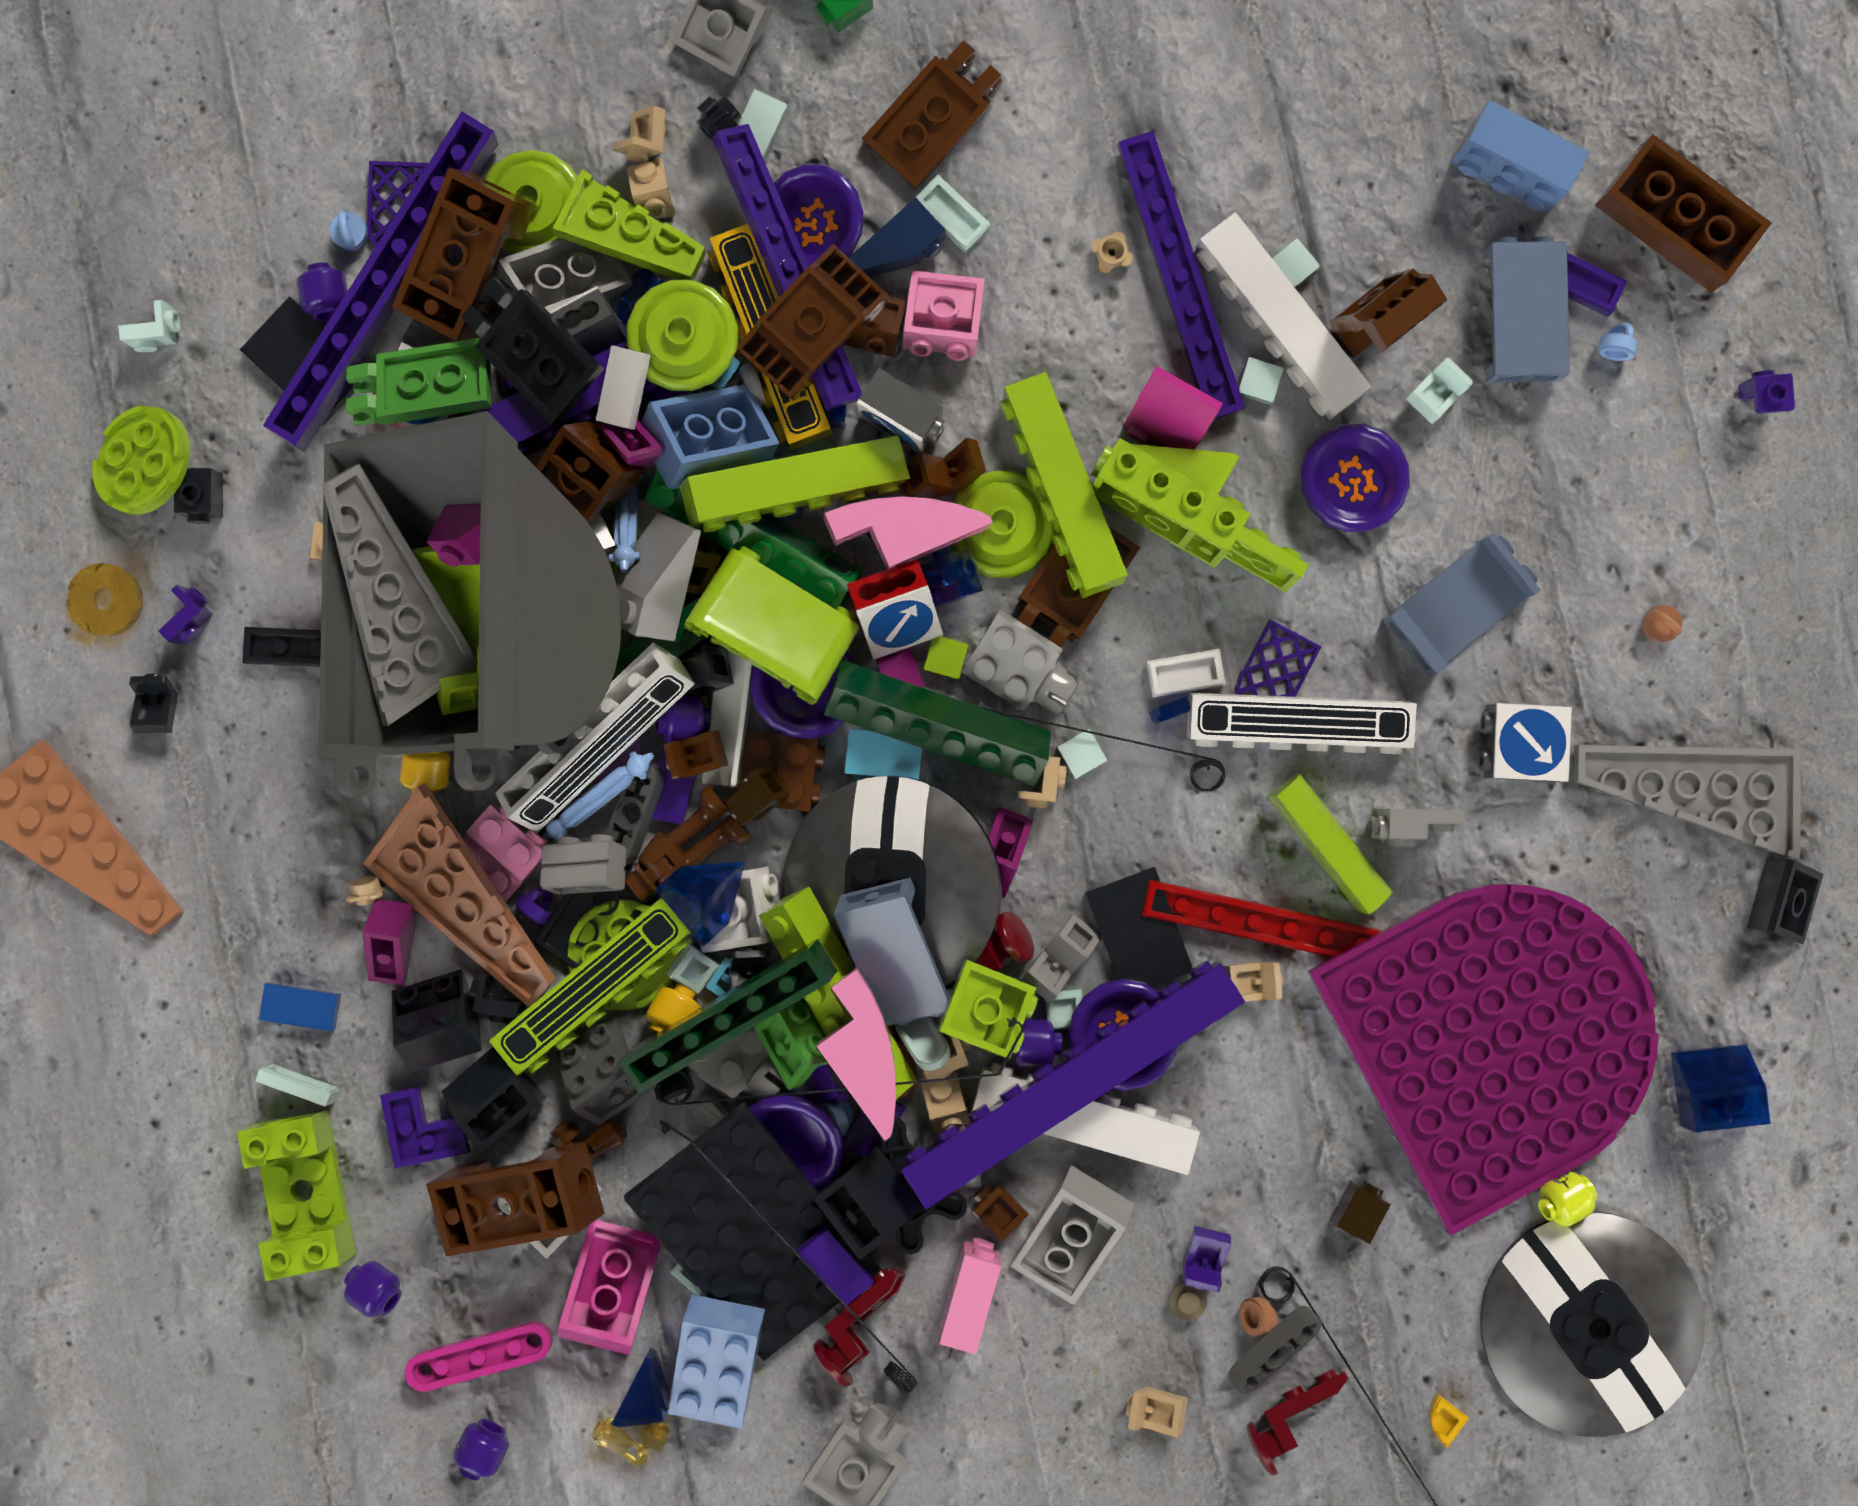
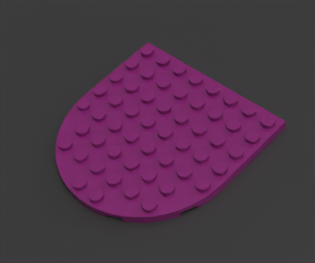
[1307,884,1659,1236]

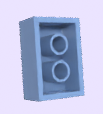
[1451,100,1590,213]
[641,384,780,490]
[668,1294,765,1429]

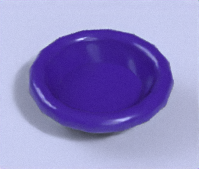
[750,651,855,739]
[749,1095,845,1190]

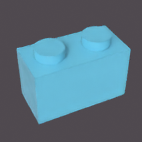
[845,729,922,782]

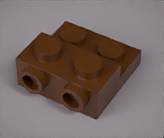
[740,730,826,812]

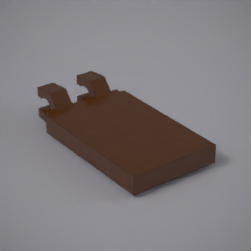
[862,40,1002,190]
[1017,527,1141,647]

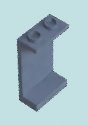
[1483,236,1570,383]
[1382,533,1541,676]
[833,878,955,1026]

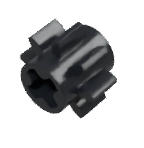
[696,96,742,143]

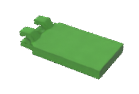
[346,338,492,425]

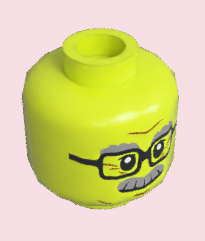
[1538,1171,1597,1227]

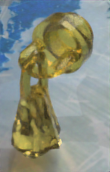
[593,1418,670,1466]

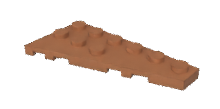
[0,740,184,935]
[363,783,556,1007]

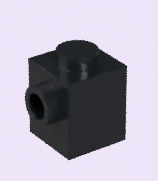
[174,468,223,524]

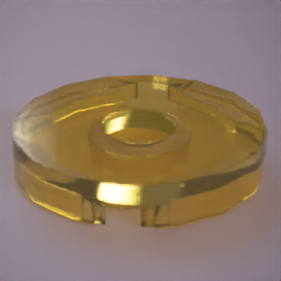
[66,563,143,637]

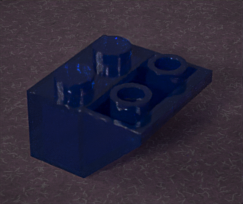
[1671,1044,1771,1132]

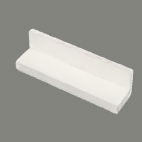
[702,645,753,787]

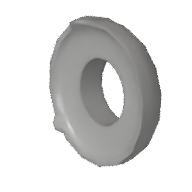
[736,362,766,410]

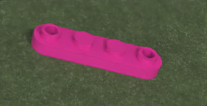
[405,1321,553,1392]

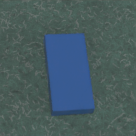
[259,982,341,1031]

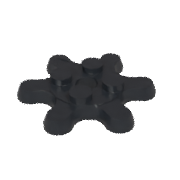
[838,1116,967,1255]

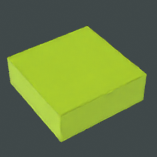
[923,636,969,680]

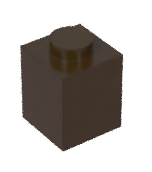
[1330,1180,1391,1244]

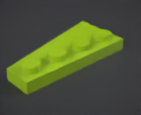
[553,169,706,280]

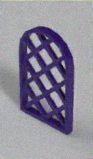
[366,161,428,247]
[1235,619,1322,697]

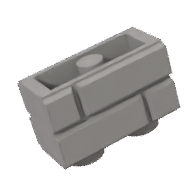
[540,835,627,894]

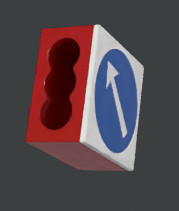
[847,559,943,660]

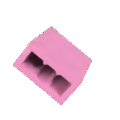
[939,1238,1001,1355]

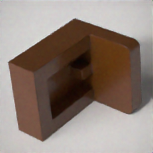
[664,730,728,780]
[971,1181,1029,1241]

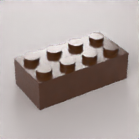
[1595,134,1772,293]

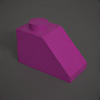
[426,503,481,567]
[988,807,1034,898]
[363,899,415,986]

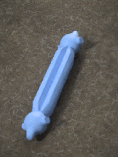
[609,473,644,573]
[542,752,654,841]

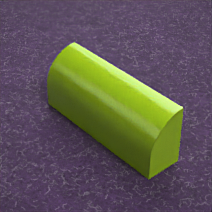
[1267,773,1393,915]

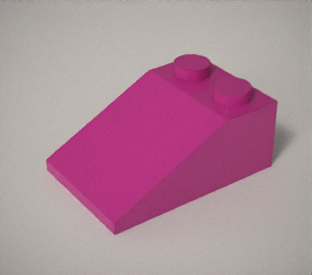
[1123,366,1223,450]
[558,1220,661,1355]

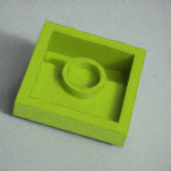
[937,960,1038,1059]

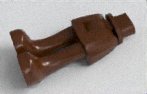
[625,784,753,902]

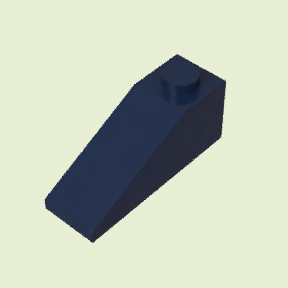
[848,197,946,278]

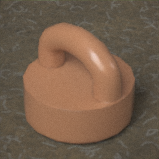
[1642,605,1683,642]
[1239,1296,1278,1336]

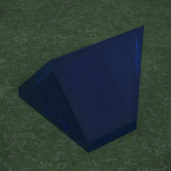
[655,861,746,947]
[611,1347,671,1428]

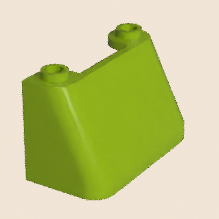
[684,546,860,705]

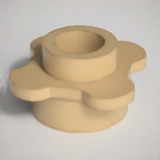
[1091,232,1133,274]
[346,876,387,906]

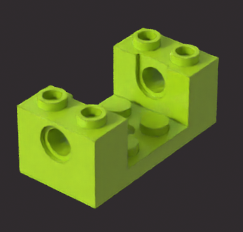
[237,1109,356,1281]

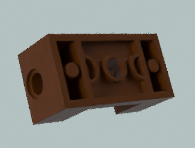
[392,168,537,341]
[536,421,646,526]
[426,1141,605,1256]

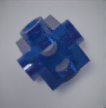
[920,546,983,607]

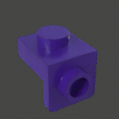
[1738,370,1795,414]
[158,585,213,645]
[1183,1226,1231,1292]

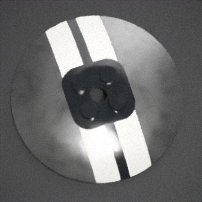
[784,776,1002,986]
[1480,1211,1705,1437]

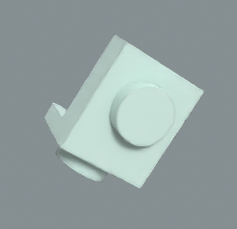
[118,300,180,352]
[1406,358,1473,424]

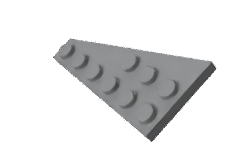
[322,464,477,726]
[1574,745,1801,860]

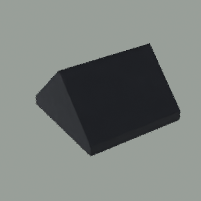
[1747,858,1824,945]

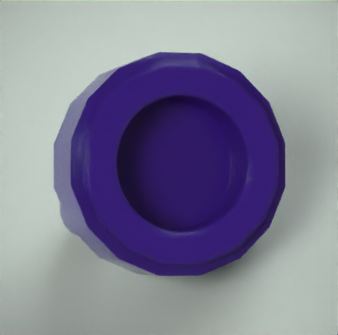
[514,886,553,925]

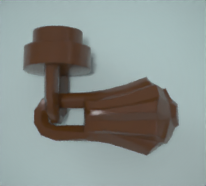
[550,1119,627,1161]

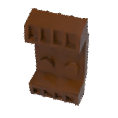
[737,244,888,400]
[1329,268,1447,358]

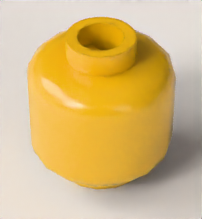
[400,751,451,795]
[645,984,701,1034]

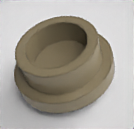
[1169,1282,1207,1320]

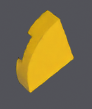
[1429,1392,1469,1448]

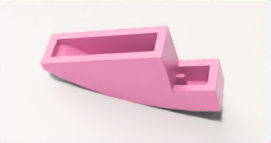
[823,497,993,570]
[817,967,896,1141]

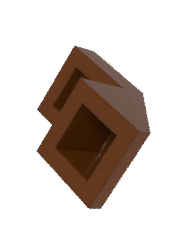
[902,438,986,499]

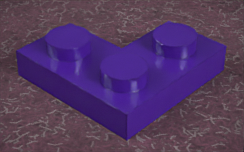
[380,1086,471,1169]

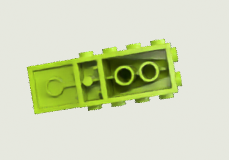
[1091,438,1310,593]

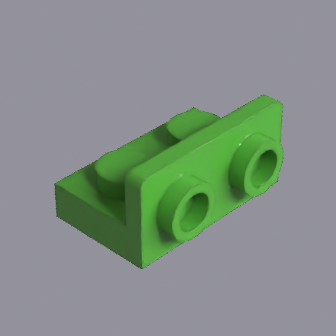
[754,998,829,1090]

